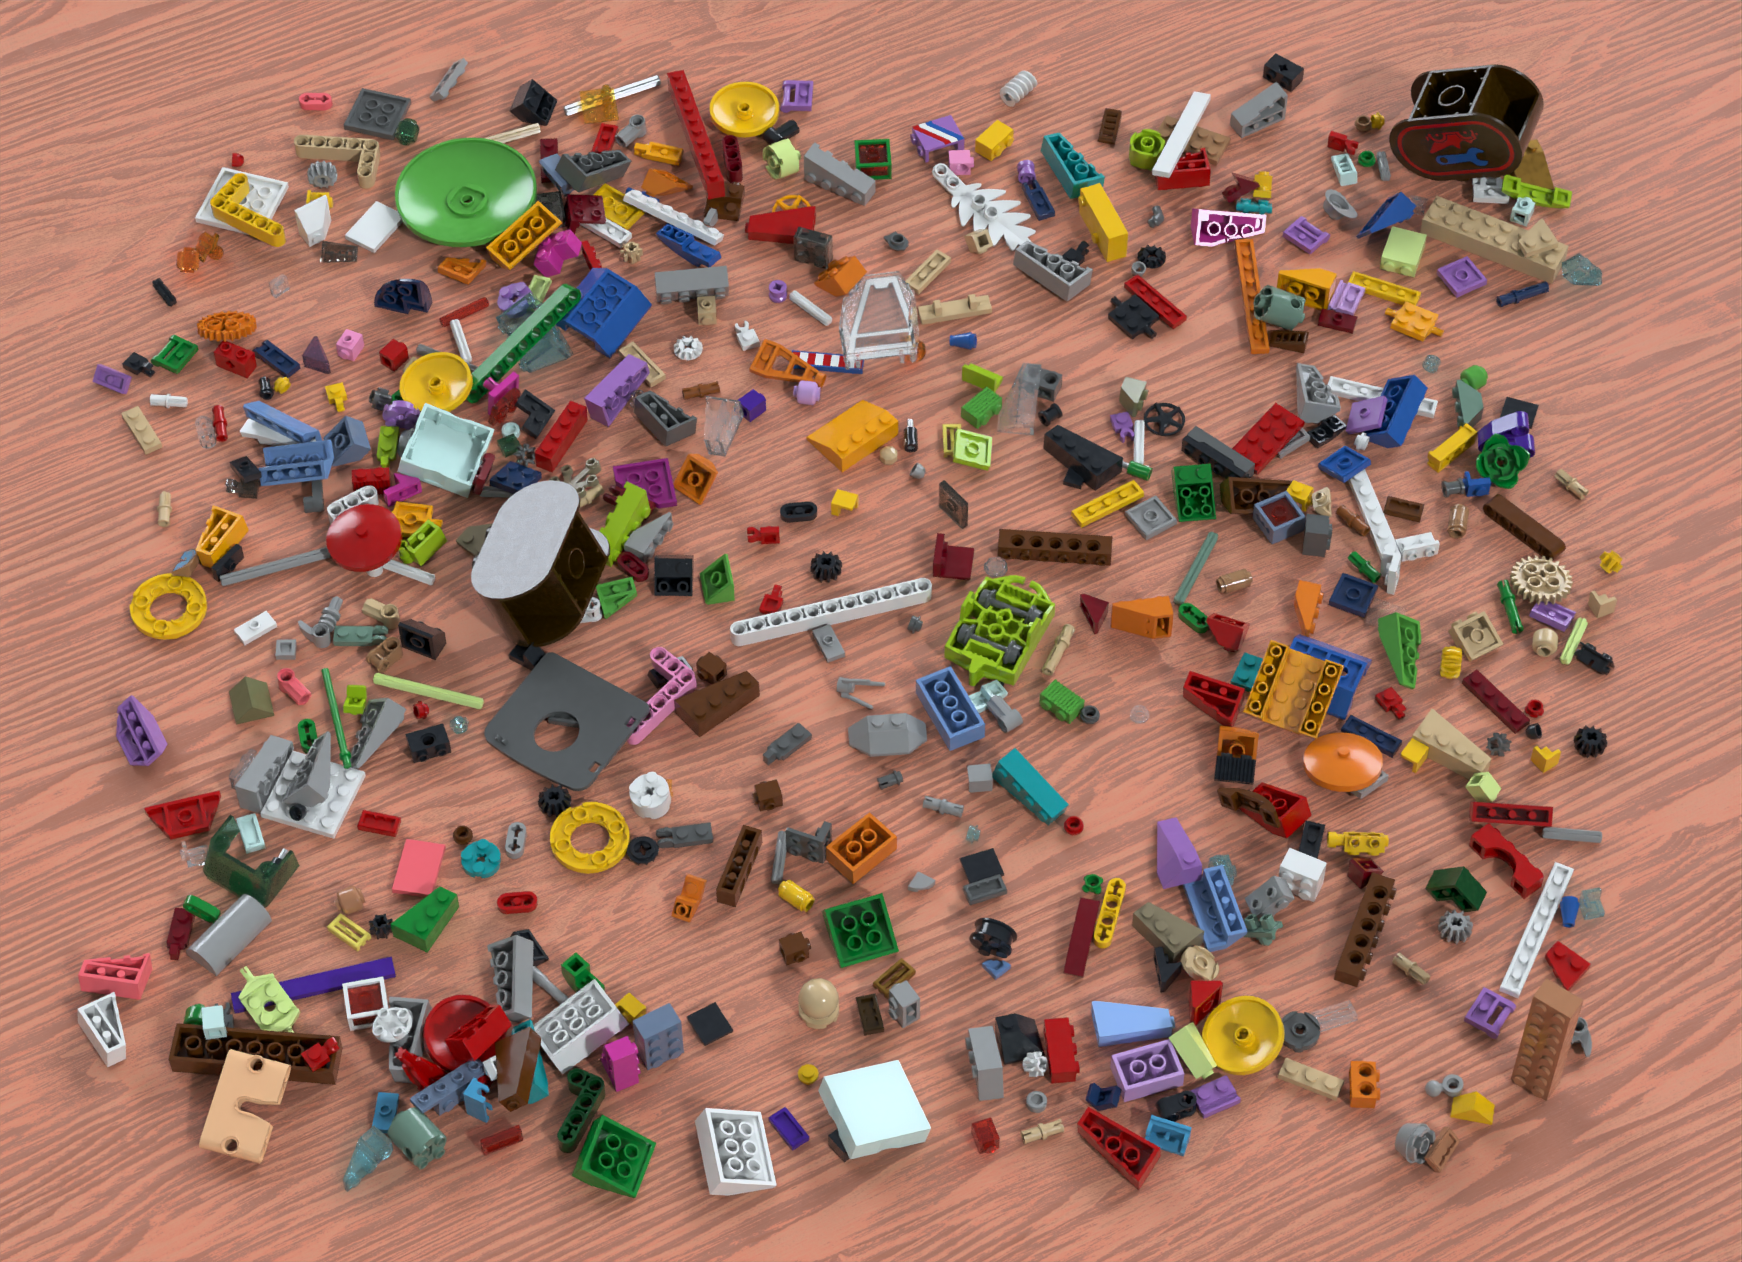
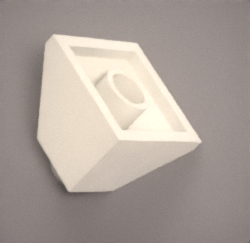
[295,195,331,247]

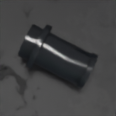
[258,376,274,400]

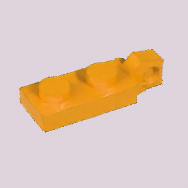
[634,142,684,166]

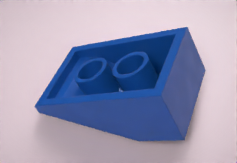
[1356,192,1416,239]

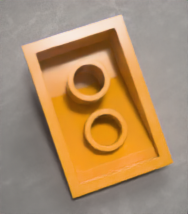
[1277,268,1337,311]

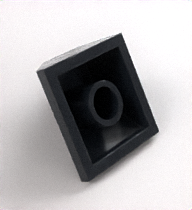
[995,1013,1045,1065]

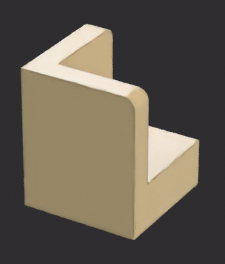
[1588,591,1617,618]

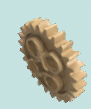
[1510,555,1573,605]

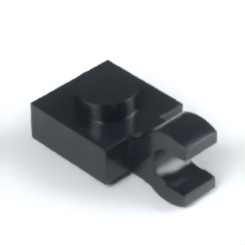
[1062,241,1089,266]
[122,352,155,377]

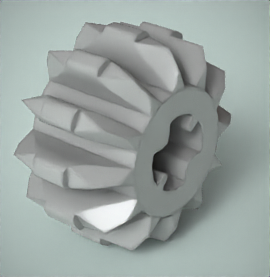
[307,161,337,189]
[1438,909,1473,945]

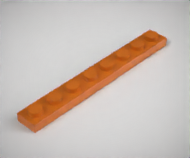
[1235,239,1270,354]

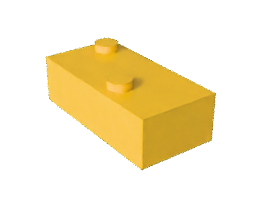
[1078,183,1128,262]

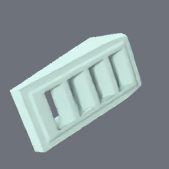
[1331,153,1357,186]

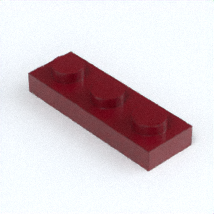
[540,138,558,183]

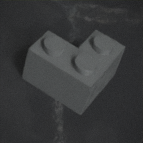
[1302,514,1333,557]

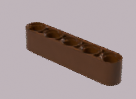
[1483,494,1566,561]

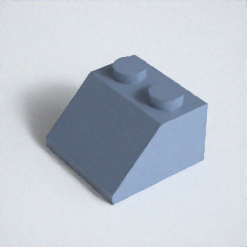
[539,154,574,197]
[323,416,371,467]

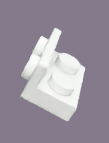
[1395,532,1440,562]
[1380,551,1402,595]

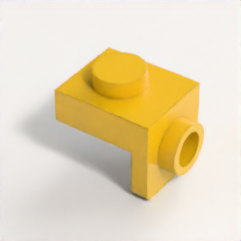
[1286,480,1314,512]

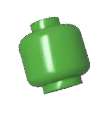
[1460,365,1488,390]

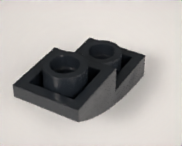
[1307,414,1347,449]

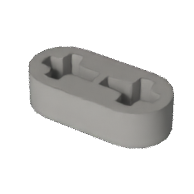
[505,822,527,859]

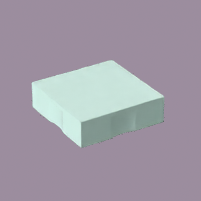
[397,403,495,498]
[818,1060,931,1159]

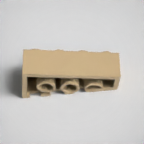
[1412,709,1491,780]

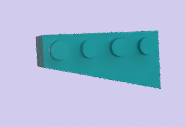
[1041,132,1105,199]

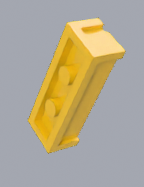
[1427,423,1478,473]

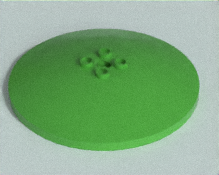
[395,138,537,247]

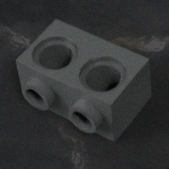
[1020,364,1062,402]

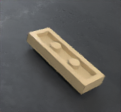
[904,250,951,295]
[618,342,666,388]
[121,406,162,455]
[1278,1058,1344,1101]

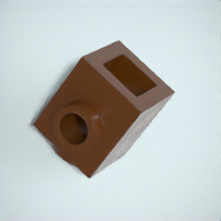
[696,652,727,685]
[752,779,783,812]
[779,932,811,966]

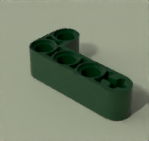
[557,1068,606,1153]

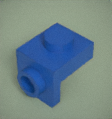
[1462,471,1491,497]

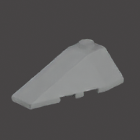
[1296,363,1341,423]
[350,698,406,769]

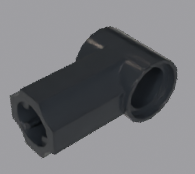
[763,119,799,145]

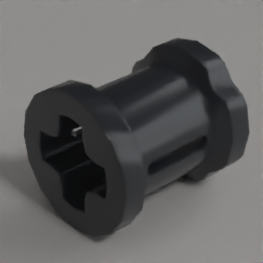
[1038,403,1063,426]

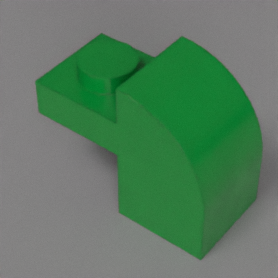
[561,952,605,993]

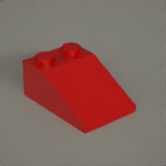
[1239,782,1312,839]

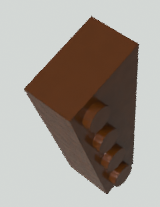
[674,671,760,738]

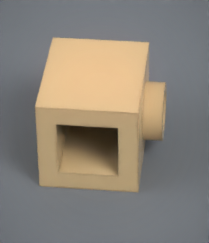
[964,229,994,254]
[697,296,717,325]

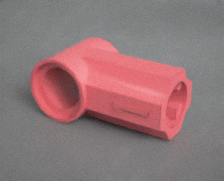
[277,668,311,705]

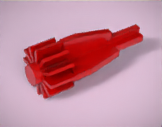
[395,1047,448,1091]

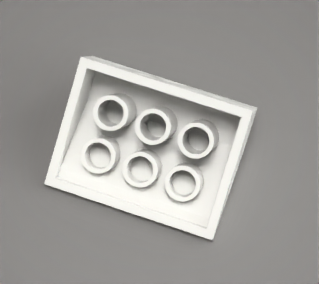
[533,979,629,1074]
[695,1108,777,1196]

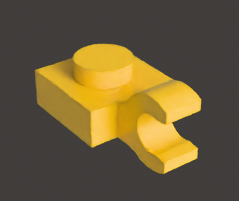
[325,382,347,412]

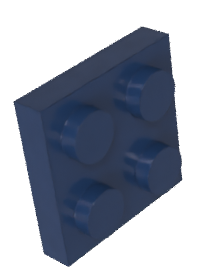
[489,461,542,494]
[1328,573,1378,618]

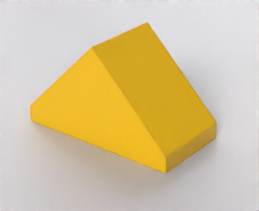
[1450,1091,1495,1125]

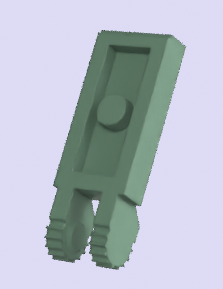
[333,625,388,646]

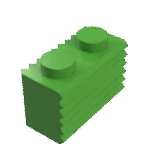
[961,387,1002,429]
[1039,680,1085,724]

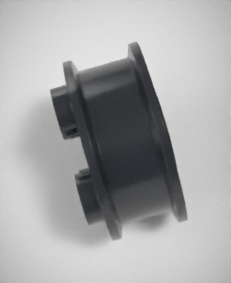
[969,918,1018,958]

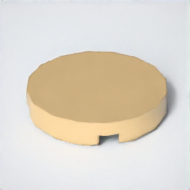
[1181,945,1219,981]

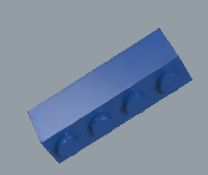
[1363,374,1428,448]

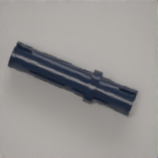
[1496,281,1549,308]

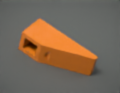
[1294,580,1324,637]

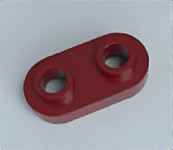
[617,552,649,582]

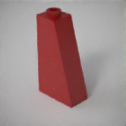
[745,206,816,245]

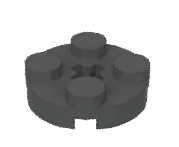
[1282,1011,1320,1053]

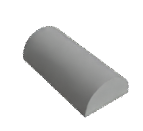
[186,894,272,976]

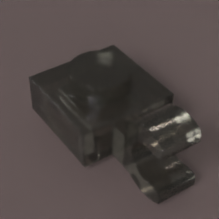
[225,479,260,499]

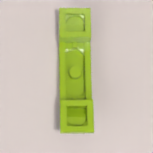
[1501,175,1572,209]

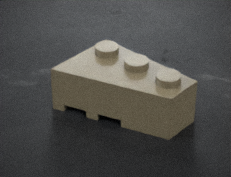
[1132,902,1204,963]

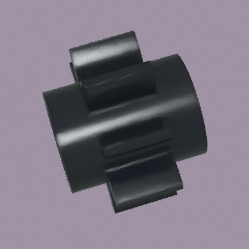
[369,914,393,940]

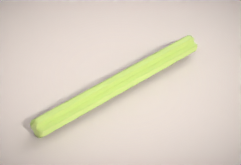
[373,673,484,709]

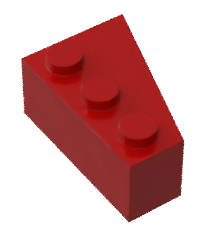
[1155,148,1211,190]
[444,1005,512,1062]

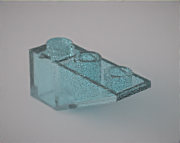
[343,1126,393,1192]

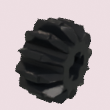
[810,551,842,583]
[1573,725,1608,758]
[538,784,572,818]

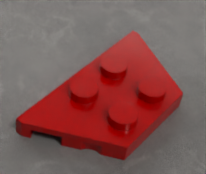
[144,790,221,840]

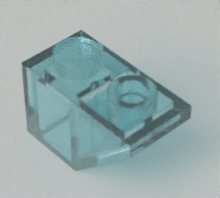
[1562,253,1602,286]

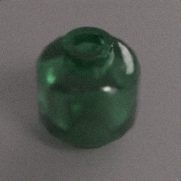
[395,118,420,146]

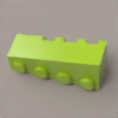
[599,482,651,567]

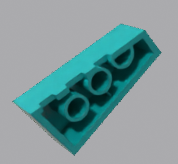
[992,748,1069,826]

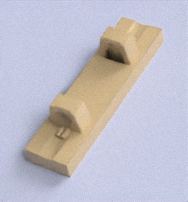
[918,294,992,325]

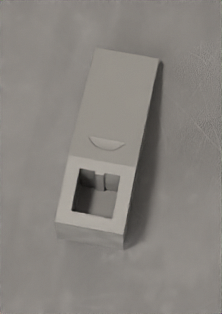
[624,512,674,563]

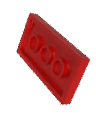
[1232,403,1305,475]

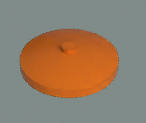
[1303,733,1383,792]

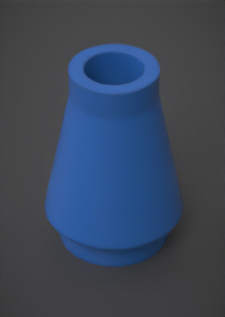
[949,332,977,350]
[1560,896,1580,928]

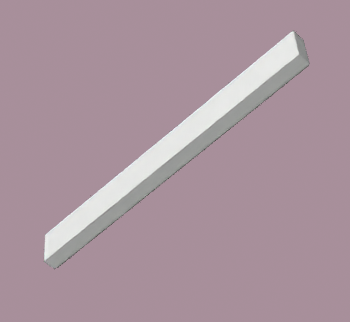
[1152,91,1211,178]
[1499,862,1574,998]

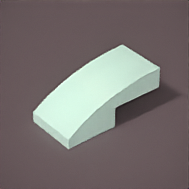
[969,680,1008,713]

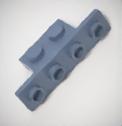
[410,1058,486,1116]

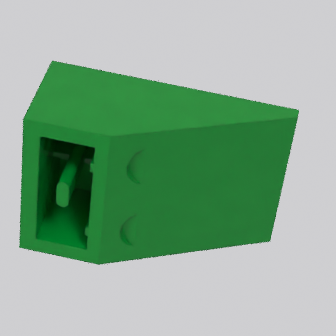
[1171,464,1216,522]

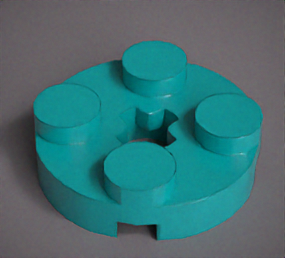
[461,839,501,878]

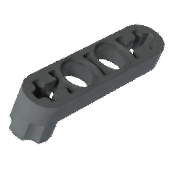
[303,479,324,513]

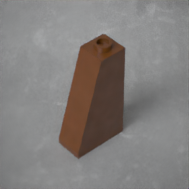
[495,1027,541,1112]

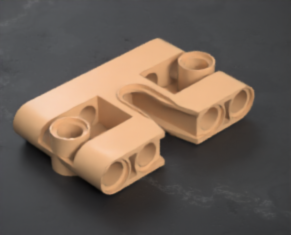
[199,1049,291,1164]

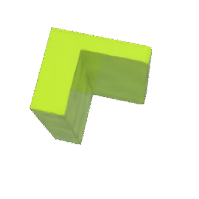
[962,363,1003,393]

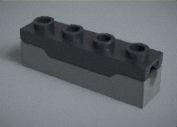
[1181,426,1255,479]

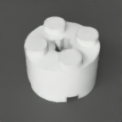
[629,772,671,819]

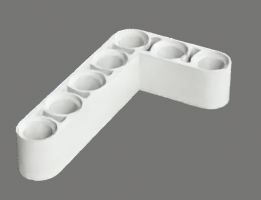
[327,486,383,577]

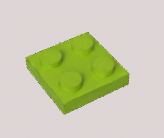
[953,428,992,471]

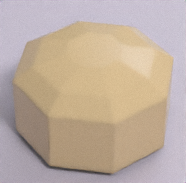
[880,446,897,465]

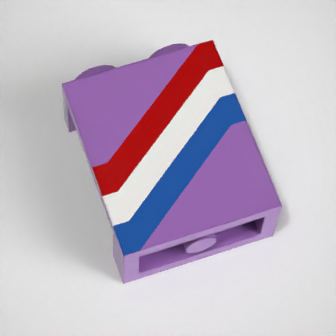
[910,115,964,163]

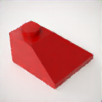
[1206,613,1250,652]

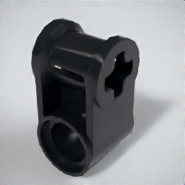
[1155,1090,1197,1122]

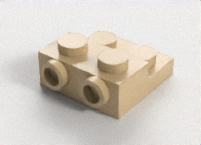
[1448,611,1503,662]

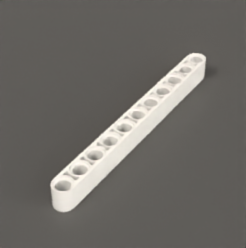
[730,578,932,646]

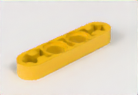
[1093,878,1126,949]

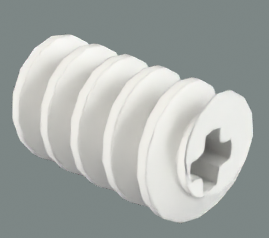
[1000,70,1038,107]

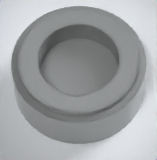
[1026,1091,1047,1113]

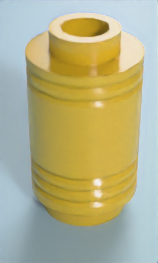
[778,880,815,912]

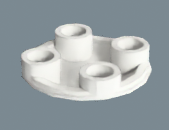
[372,1007,412,1043]

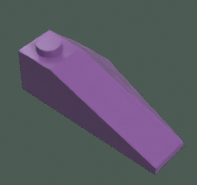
[1157,817,1202,889]

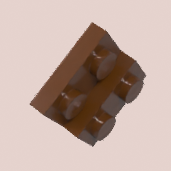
[704,182,745,221]

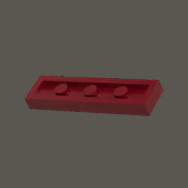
[1462,669,1530,734]

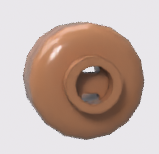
[334,886,365,915]

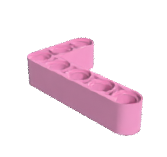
[626,647,697,745]

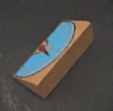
[172,547,200,577]

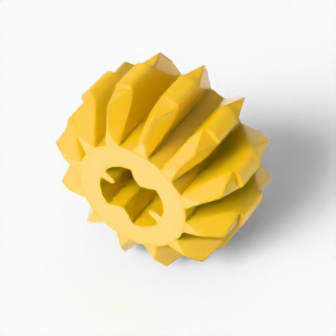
[1440,646,1462,679]

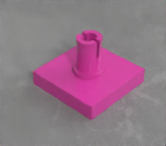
[483,371,519,418]

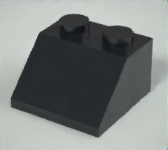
[398,619,446,660]

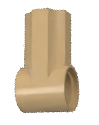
[362,598,400,629]

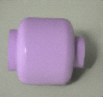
[793,380,821,405]

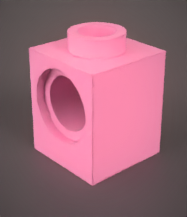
[948,150,974,175]

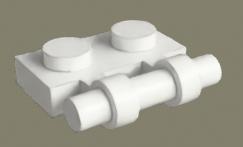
[1472,177,1509,204]

